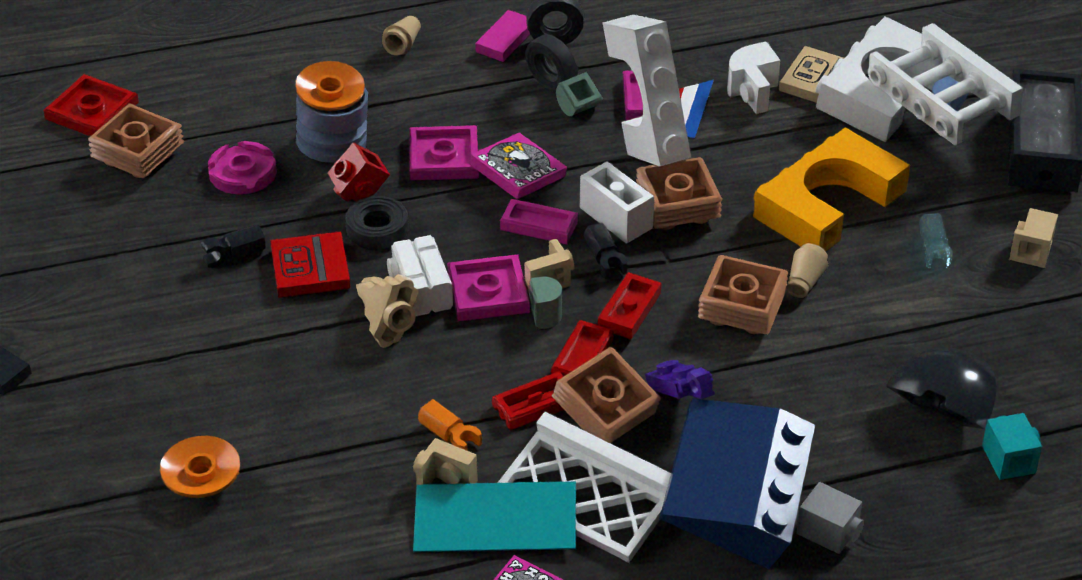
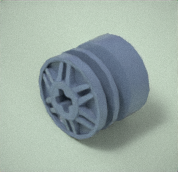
[296,88,368,163]

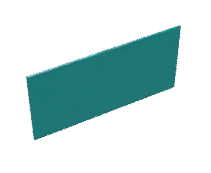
[413,481,576,552]

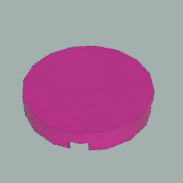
[208,141,277,195]

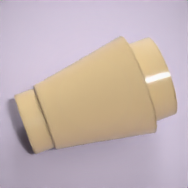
[382,16,421,55]
[787,243,828,298]

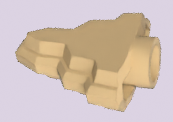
[356,274,418,348]

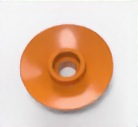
[296,61,365,111]
[160,436,240,498]

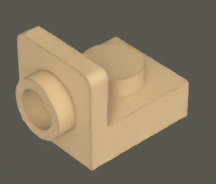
[525,239,574,295]
[413,438,478,485]

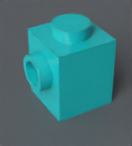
[982,413,1042,480]

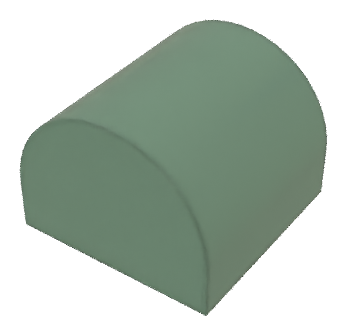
[556,72,603,116]
[529,277,562,330]

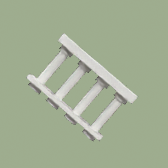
[868,23,1023,146]

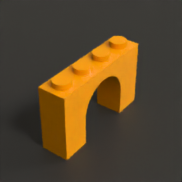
[753,127,910,251]

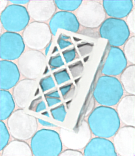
[498,412,671,563]

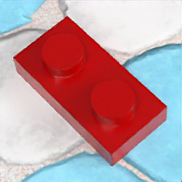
[598,272,662,339]

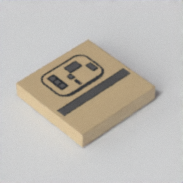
[779,46,844,103]

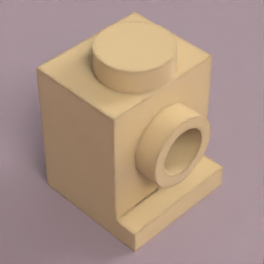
[1009,208,1058,268]

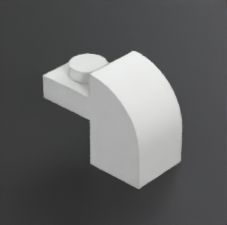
[727,41,780,114]

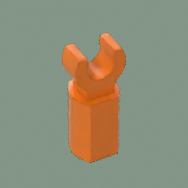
[418,399,482,451]

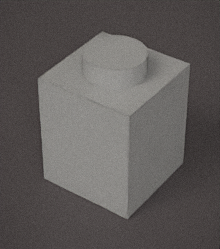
[797,482,864,554]

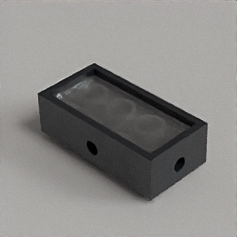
[1007,69,1082,192]

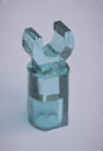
[919,214,953,268]

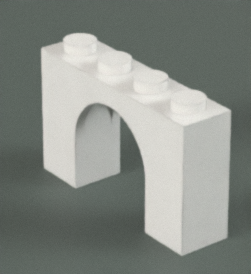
[602,15,691,166]
[816,17,936,142]

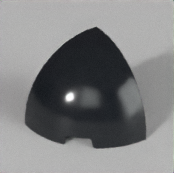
[886,347,996,429]

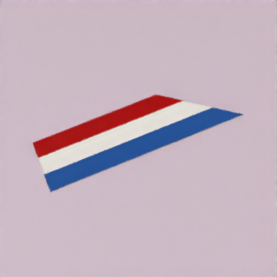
[679,80,714,138]

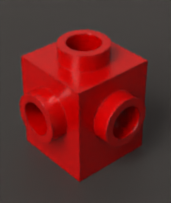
[328,142,390,202]

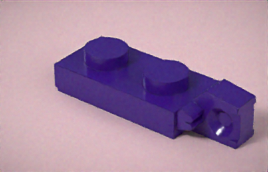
[645,360,715,399]

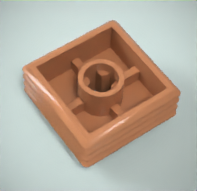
[88,103,184,178]
[636,157,722,230]
[698,255,788,334]
[552,347,661,443]

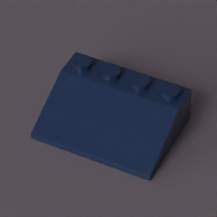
[659,398,815,569]

